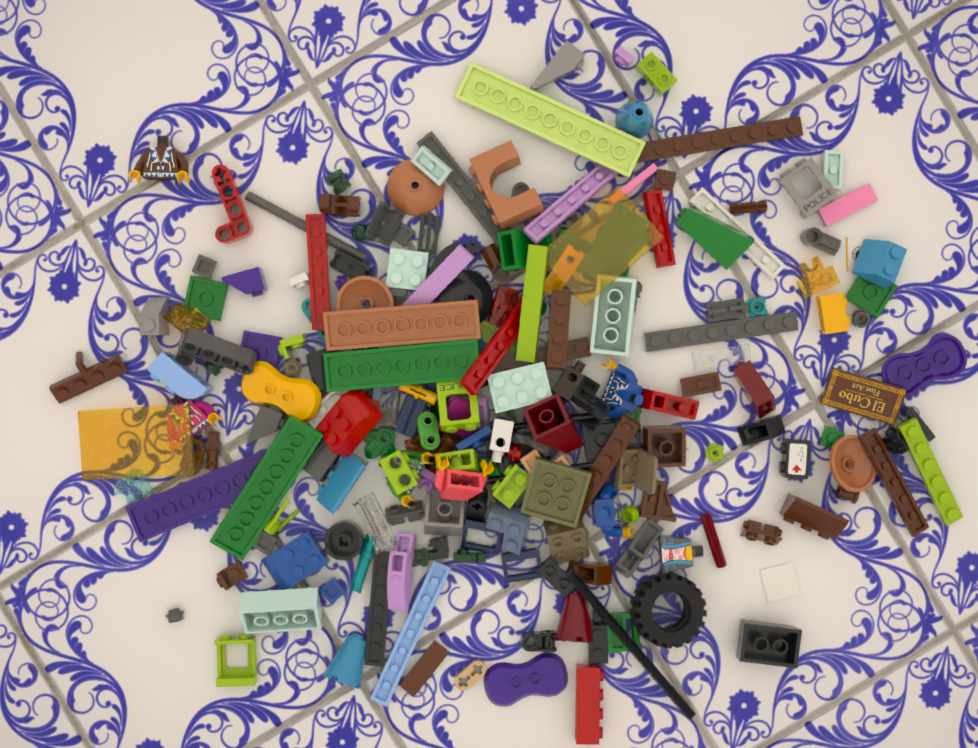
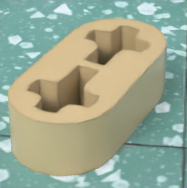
[455,659,486,691]

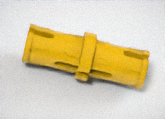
[399,384,438,405]

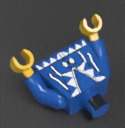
[588,357,643,418]
[594,483,635,538]

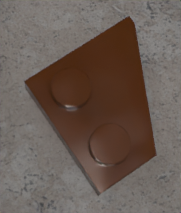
[639,480,676,522]

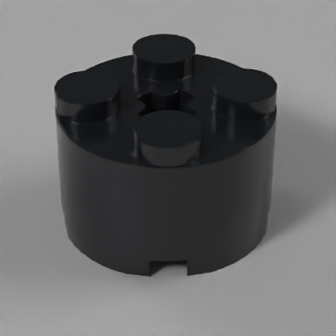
[324,520,365,561]

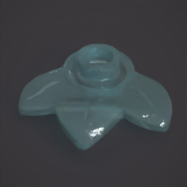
[114,468,152,505]

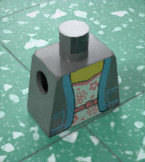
[658,535,703,574]

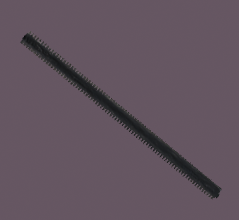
[565,570,695,720]

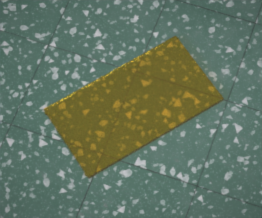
[78,404,195,480]

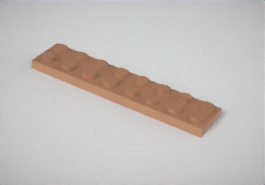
[323,299,481,351]

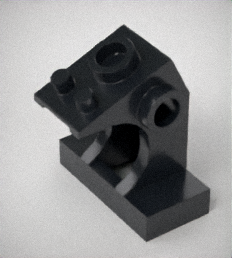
[882,406,936,455]

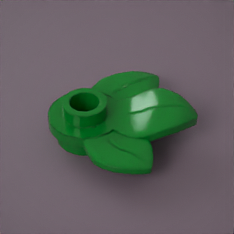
[363,427,396,459]

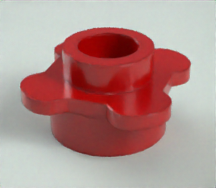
[507,442,521,463]

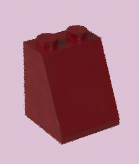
[523,393,584,454]

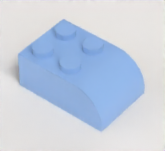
[147,352,214,399]

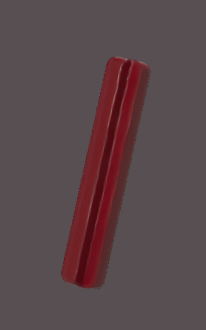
[700,513,727,568]

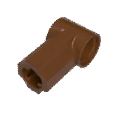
[480,243,509,282]

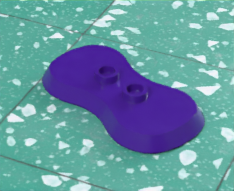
[882,335,967,397]
[484,652,568,707]

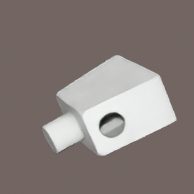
[489,419,514,463]

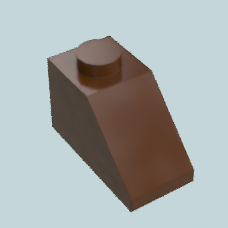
[568,560,613,585]

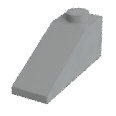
[530,41,585,91]

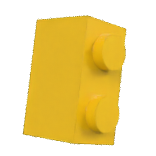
[816,293,851,335]

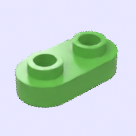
[417,412,440,451]

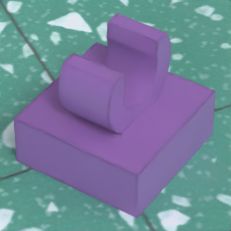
[418,468,437,494]

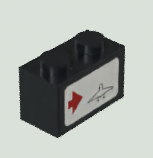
[778,438,810,479]

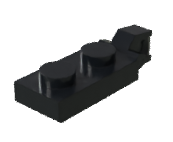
[588,610,608,664]

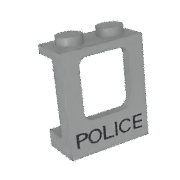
[777,157,838,219]

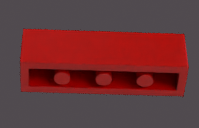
[575,664,604,745]

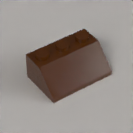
[779,493,849,540]

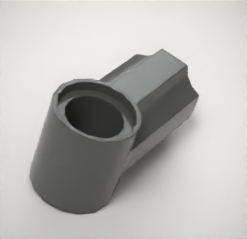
[800,227,841,256]

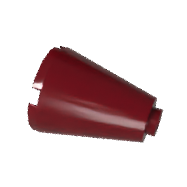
[555,590,593,643]

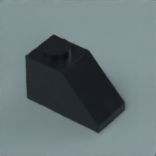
[737,414,786,446]

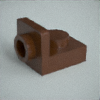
[216,560,249,590]

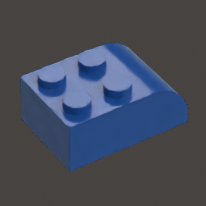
[261,529,330,590]

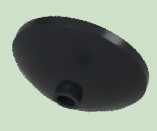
[437,270,493,323]

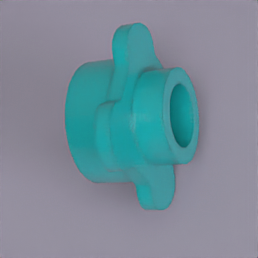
[746,297,767,317]

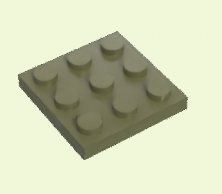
[520,457,592,528]

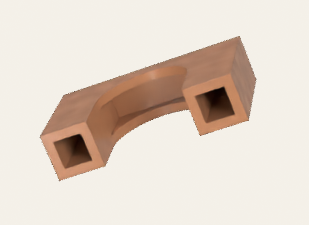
[469,140,544,231]

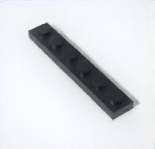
[364,550,390,667]

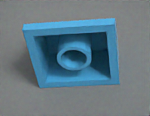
[851,239,907,289]

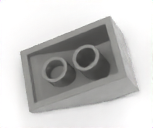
[424,486,465,536]

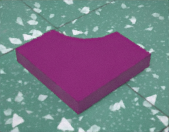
[437,396,481,438]

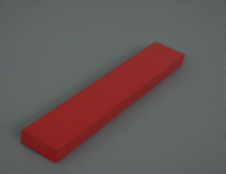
[305,214,331,330]
[459,299,522,395]

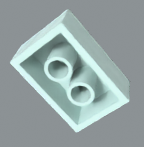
[488,362,552,413]

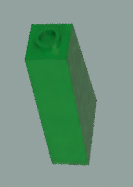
[676,206,755,270]

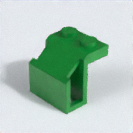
[497,229,555,271]

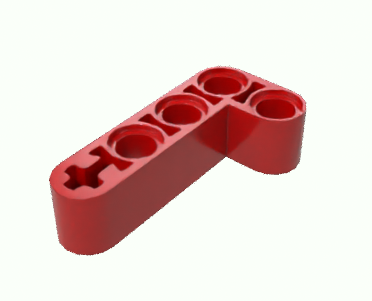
[212,164,253,244]

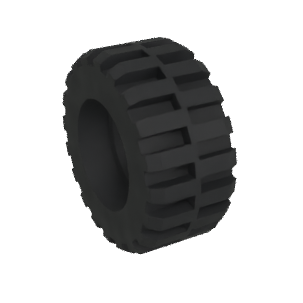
[629,572,707,649]

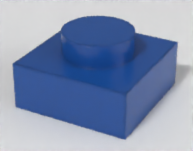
[319,577,346,605]

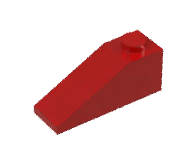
[637,388,699,420]

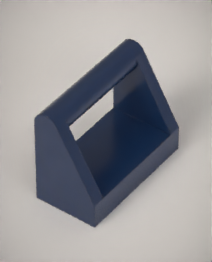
[460,518,502,555]
[501,547,543,583]

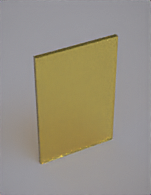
[547,186,664,306]

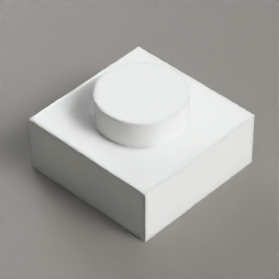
[288,272,309,289]

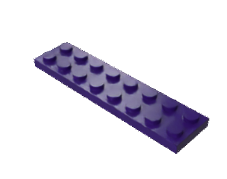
[125,448,268,542]

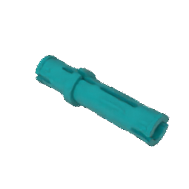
[349,534,378,593]

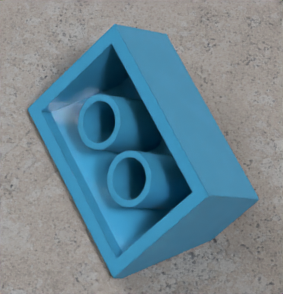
[316,453,369,514]

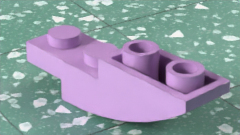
[387,532,417,612]

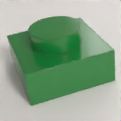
[819,426,845,448]

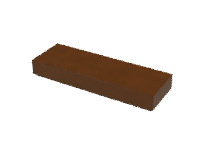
[399,640,450,697]

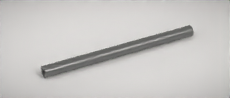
[245,191,368,263]

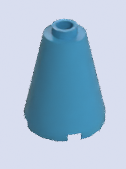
[615,100,654,139]
[323,633,366,689]

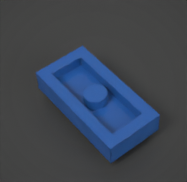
[455,425,492,451]

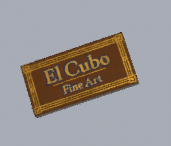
[820,367,907,425]

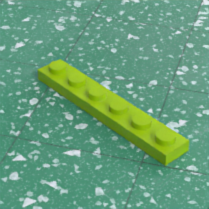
[897,417,963,526]

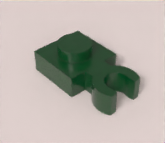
[453,549,486,562]

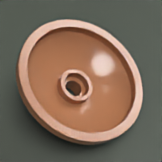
[387,159,445,216]
[336,276,394,311]
[829,435,876,492]

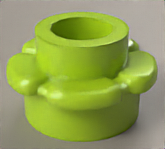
[705,443,724,462]
[622,505,639,523]

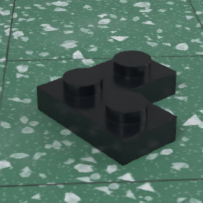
[570,375,611,421]

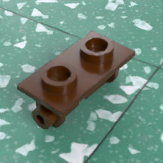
[740,520,782,546]

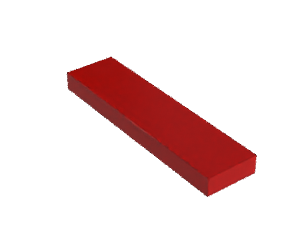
[642,189,676,268]

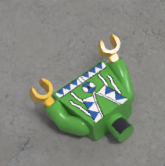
[378,449,435,508]

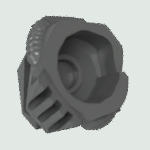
[512,426,559,459]

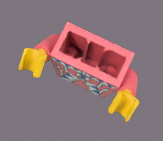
[434,454,494,501]

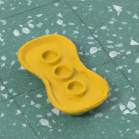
[241,361,321,422]

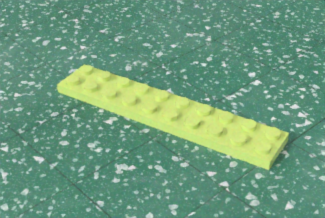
[455,62,646,178]

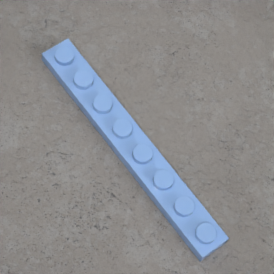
[370,560,451,707]

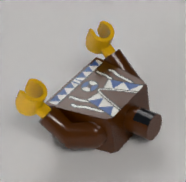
[128,136,190,184]

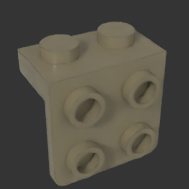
[614,447,658,495]
[543,519,590,564]

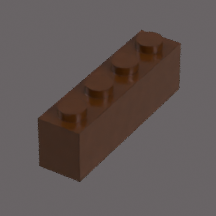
[545,290,571,371]

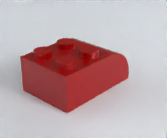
[316,389,383,457]

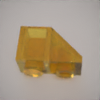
[163,303,211,334]

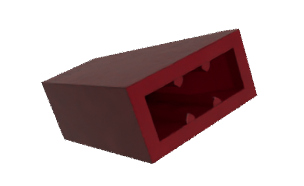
[733,360,776,419]

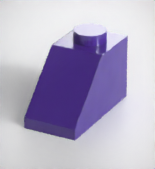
[221,267,267,297]

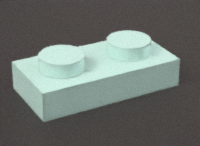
[411,146,453,186]
[822,150,844,190]

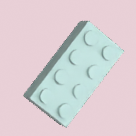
[590,273,638,356]
[239,587,322,634]

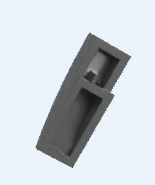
[613,518,664,578]

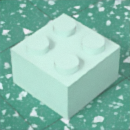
[386,248,430,291]

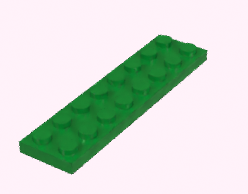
[323,339,479,392]
[209,414,324,561]

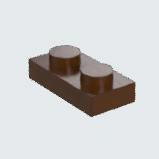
[680,372,722,398]

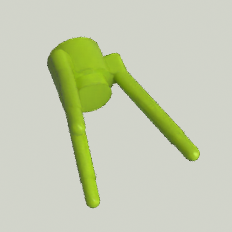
[263,498,300,535]

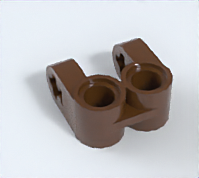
[319,194,361,217]

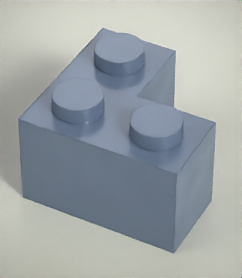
[486,500,532,555]

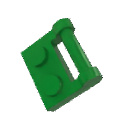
[606,612,642,652]

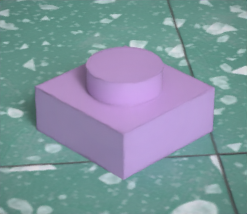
[613,46,634,68]

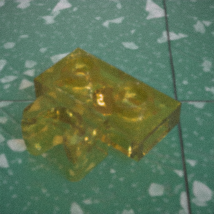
[796,256,840,299]

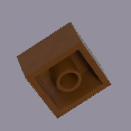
[643,425,686,467]

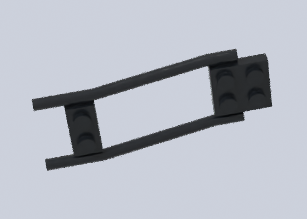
[466,412,620,485]

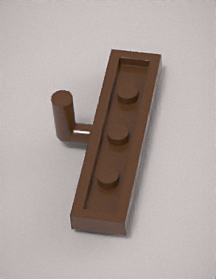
[49,351,128,404]

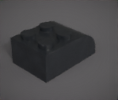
[736,619,802,668]

